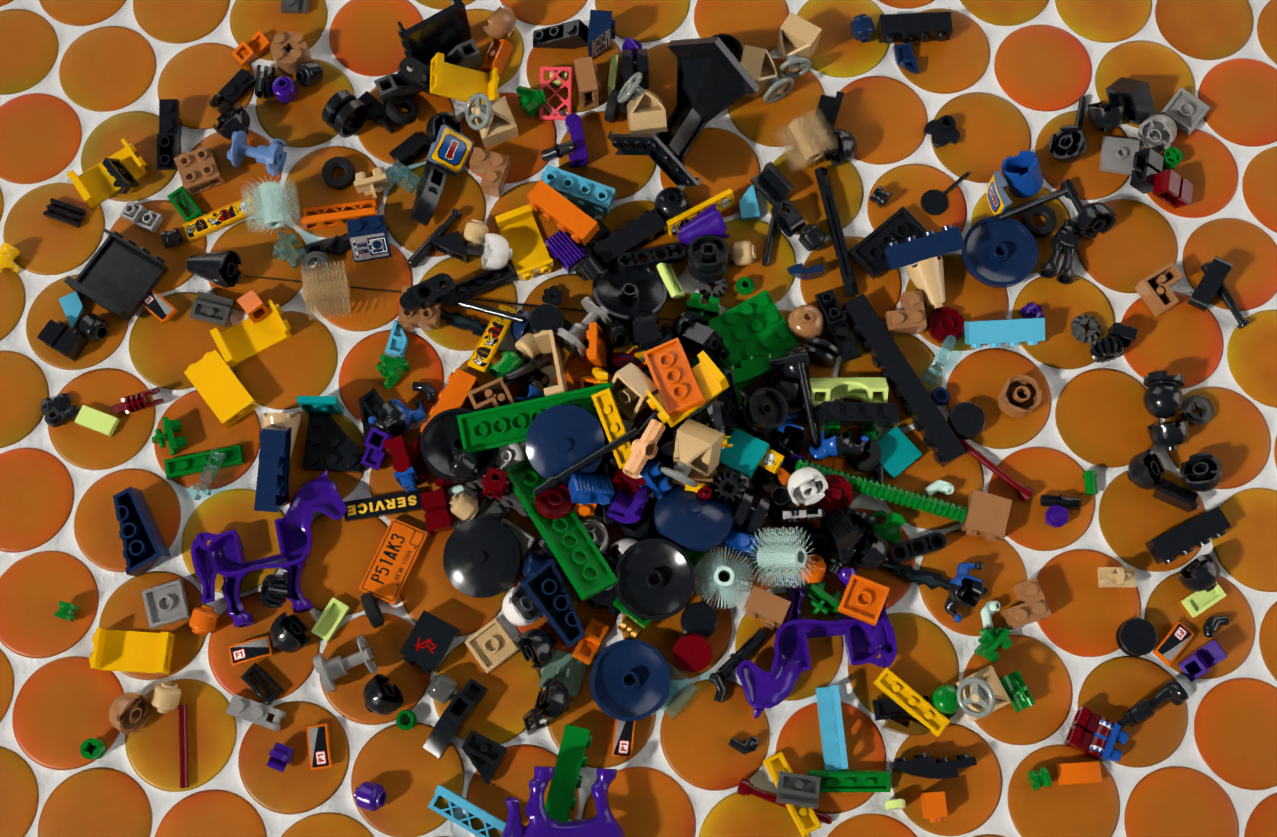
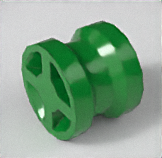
[1161,147,1183,170]
[54,601,79,622]
[80,738,106,760]
[1027,767,1052,791]

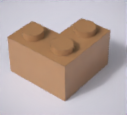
[469,147,511,198]
[1134,262,1183,318]
[883,291,927,336]
[467,377,514,411]
[1001,578,1052,631]
[743,586,791,630]

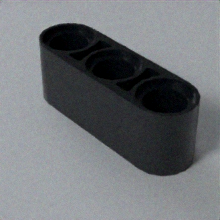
[1187,256,1233,312]
[888,532,947,564]

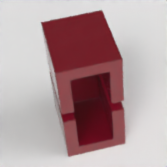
[1152,170,1194,209]
[420,488,455,535]

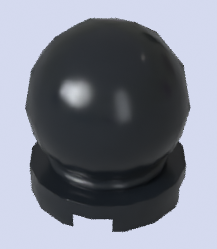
[1143,371,1184,419]

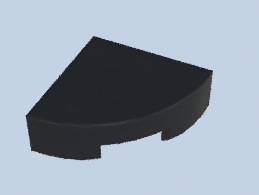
[325,235,351,255]

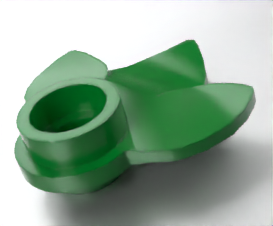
[870,510,906,543]

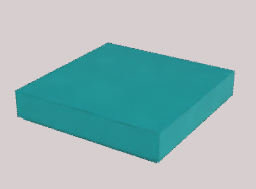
[297,396,344,414]
[867,426,922,479]
[719,427,770,479]

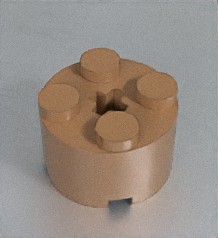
[270,32,311,75]
[998,375,1042,418]

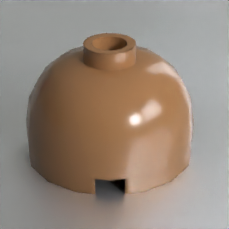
[482,3,516,39]
[787,304,824,343]
[108,692,152,735]

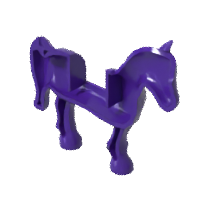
[191,469,347,628]
[737,568,897,719]
[501,766,625,837]

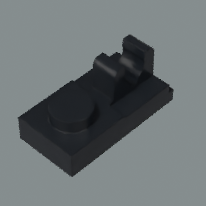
[102,158,140,194]

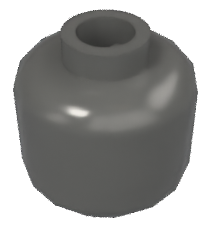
[427,673,458,704]

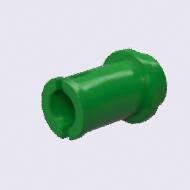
[1082,470,1098,495]

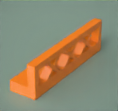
[301,199,378,231]

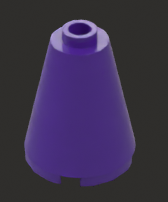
[677,202,730,246]

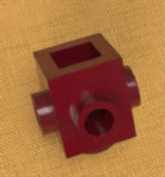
[480,467,511,500]

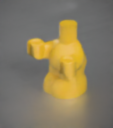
[0,243,21,274]

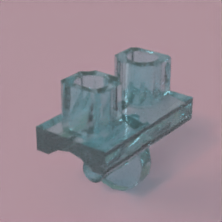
[385,160,422,194]
[272,231,306,268]

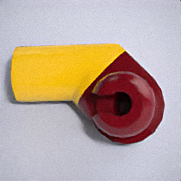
[685,482,712,499]

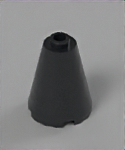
[186,251,242,288]

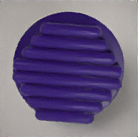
[622,37,642,61]
[1045,505,1069,528]
[266,742,295,773]

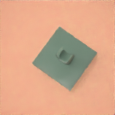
[538,649,587,698]

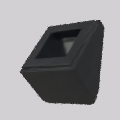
[304,239,327,261]

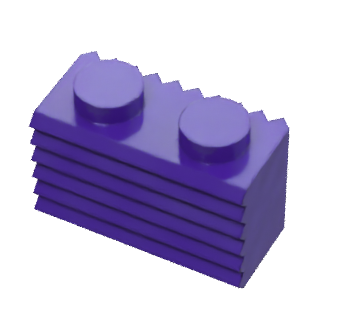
[545,230,586,274]

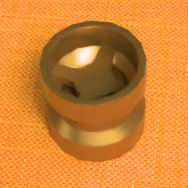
[618,616,643,639]

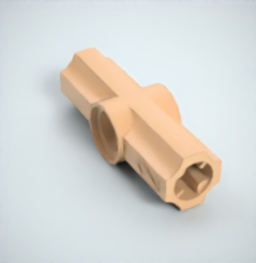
[622,419,666,479]

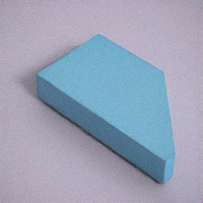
[738,185,760,221]
[59,291,85,330]
[385,320,409,358]

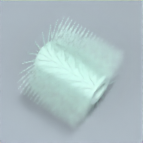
[240,175,301,234]
[747,526,816,588]
[694,547,755,610]

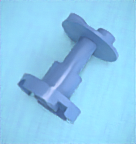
[227,131,287,176]

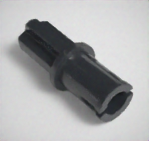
[541,140,576,162]
[1040,494,1081,510]

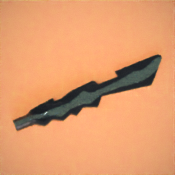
[440,308,488,337]
[881,562,988,596]

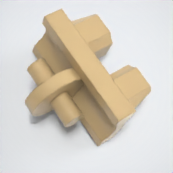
[353,167,390,199]
[1097,567,1137,588]

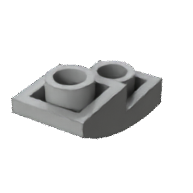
[120,200,164,233]

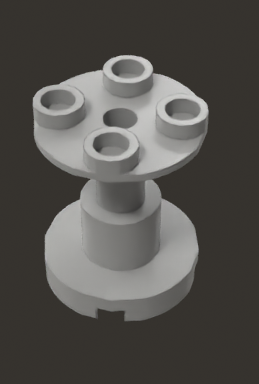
[554,296,612,358]
[313,634,378,693]

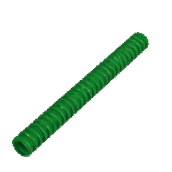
[794,458,967,523]

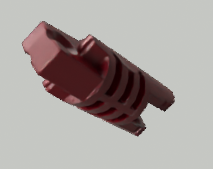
[112,387,164,414]

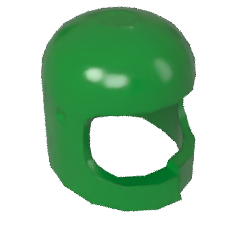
[487,350,524,379]
[929,684,960,720]

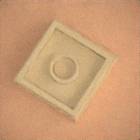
[464,618,520,674]

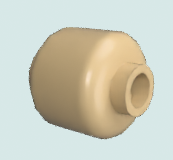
[463,219,489,248]
[729,240,756,266]
[515,333,541,361]
[449,491,479,521]
[151,682,182,714]

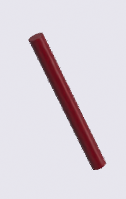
[179,704,189,788]

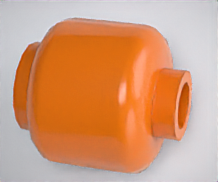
[798,554,827,585]
[189,604,219,636]

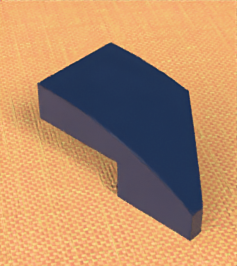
[893,42,919,74]
[787,263,825,280]

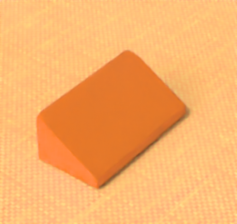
[480,39,513,76]

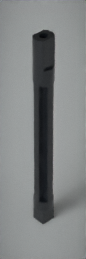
[815,167,859,297]

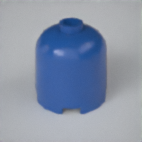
[1001,151,1044,198]

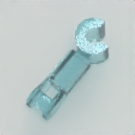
[920,335,956,387]
[189,448,226,500]

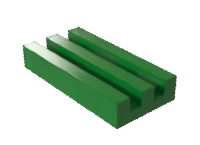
[167,186,204,222]

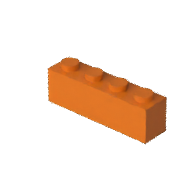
[527,180,600,246]
[420,368,479,435]

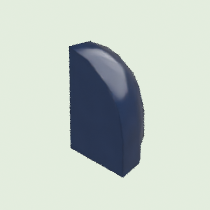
[511,310,531,342]

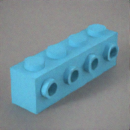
[541,164,616,215]
[964,318,1045,348]

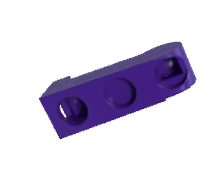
[565,114,589,168]

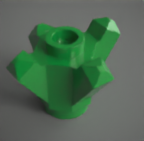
[516,86,547,117]
[376,354,409,389]

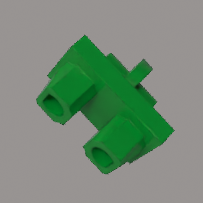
[686,292,720,321]
[152,417,187,456]
[805,581,843,616]
[974,626,1013,663]
[999,670,1035,713]

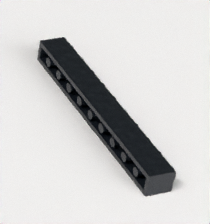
[842,294,967,467]

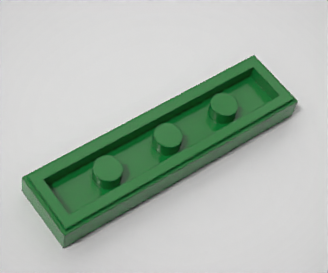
[164,444,245,480]
[808,770,891,792]

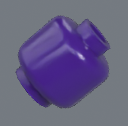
[272,76,298,103]
[354,781,387,811]

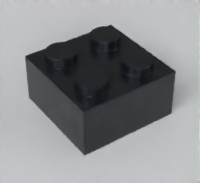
[1106,322,1138,348]

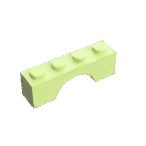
[808,377,889,406]

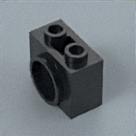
[682,321,730,368]

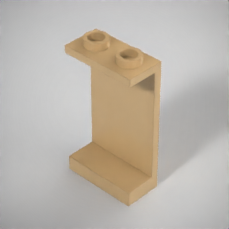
[533,330,569,396]

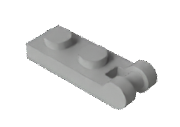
[226,694,287,732]

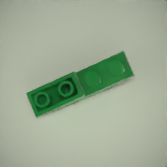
[724,354,778,385]

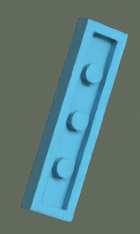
[815,685,848,770]
[428,785,506,837]

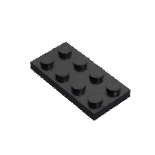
[849,207,928,280]

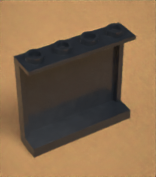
[397,0,472,69]
[64,229,169,323]

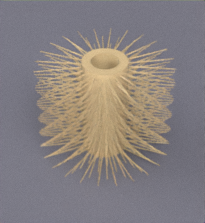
[774,108,838,172]
[301,260,351,321]

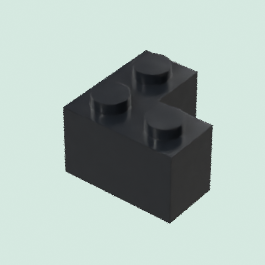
[1106,77,1156,125]

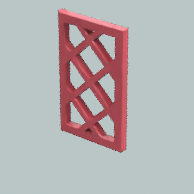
[539,67,572,120]

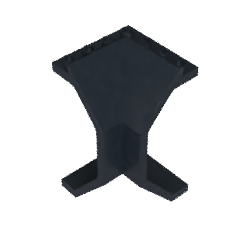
[608,37,760,191]

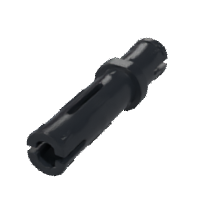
[502,354,552,386]
[718,628,769,679]

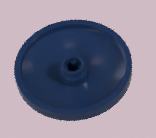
[962,216,1038,288]
[526,404,605,484]
[654,484,734,552]
[590,639,671,722]

